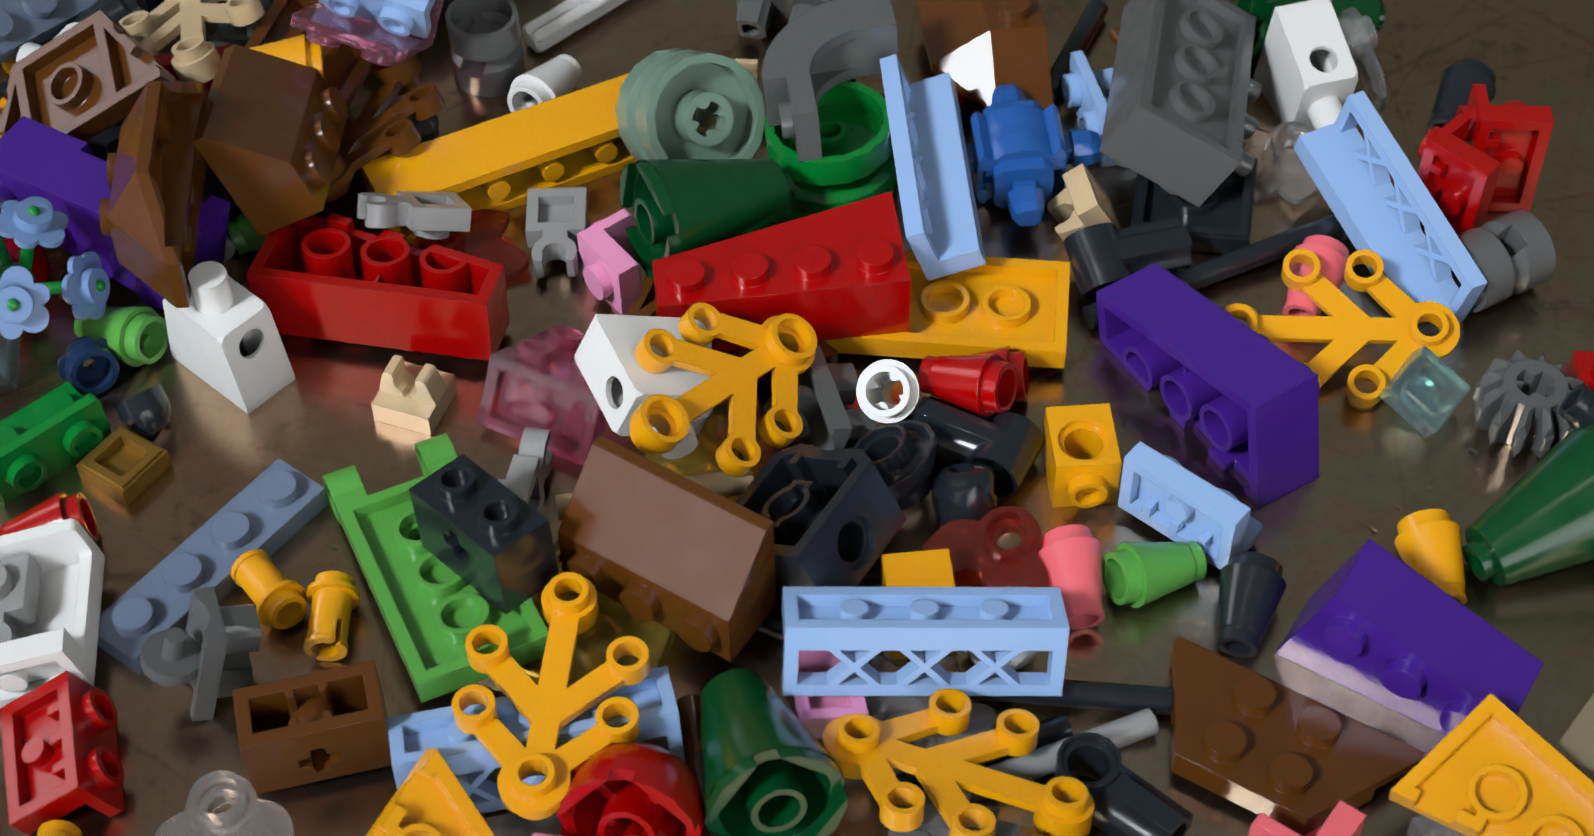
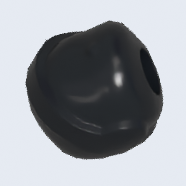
[931,462,1000,535]

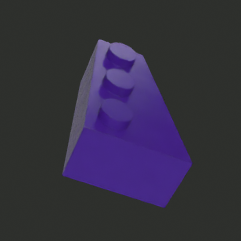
[1275,538,1544,736]

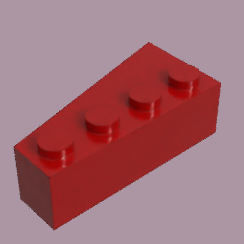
[652,191,911,352]
[246,213,510,361]

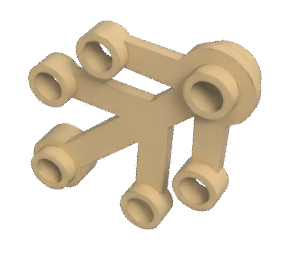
[119,0,265,83]

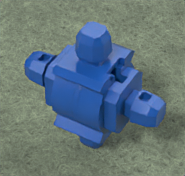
[966,84,1101,227]

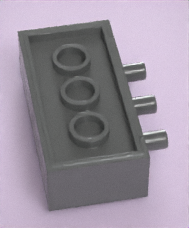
[1099,0,1262,207]

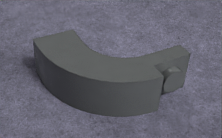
[762,0,899,162]

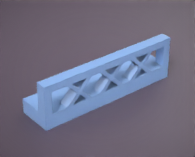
[880,54,986,281]
[1293,91,1488,335]
[782,586,1070,696]
[387,666,685,814]

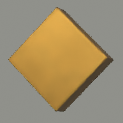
[76,424,172,507]

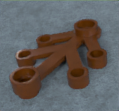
[325,44,445,202]

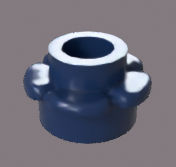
[57,336,119,395]

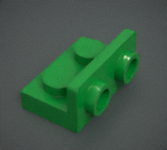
[0,381,112,506]

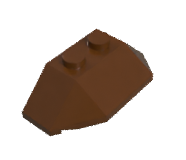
[917,0,1053,110]
[99,81,207,308]

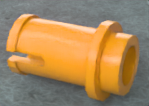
[230,549,307,630]
[303,571,360,662]

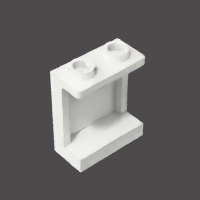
[0,519,105,708]

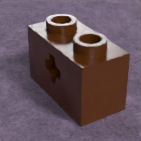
[232,660,392,795]

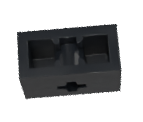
[409,454,559,615]

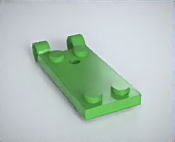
[322,433,548,703]

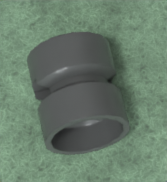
[445,0,526,98]
[1451,209,1556,313]

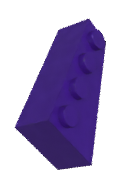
[0,116,230,309]
[1096,263,1320,509]

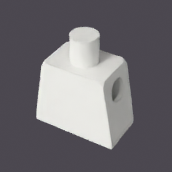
[1254,0,1358,136]
[162,261,295,415]
[574,314,714,459]

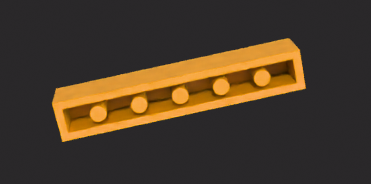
[361,73,638,245]

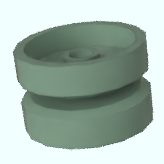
[616,47,766,160]

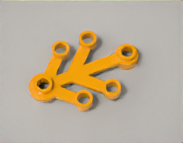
[1223,249,1460,407]
[629,302,817,477]
[452,572,650,820]
[822,688,1094,836]

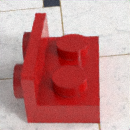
[1456,84,1554,212]
[1417,113,1502,236]
[0,671,124,835]

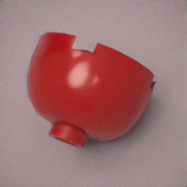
[556,741,706,836]

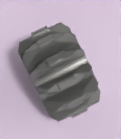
[1472,350,1584,459]

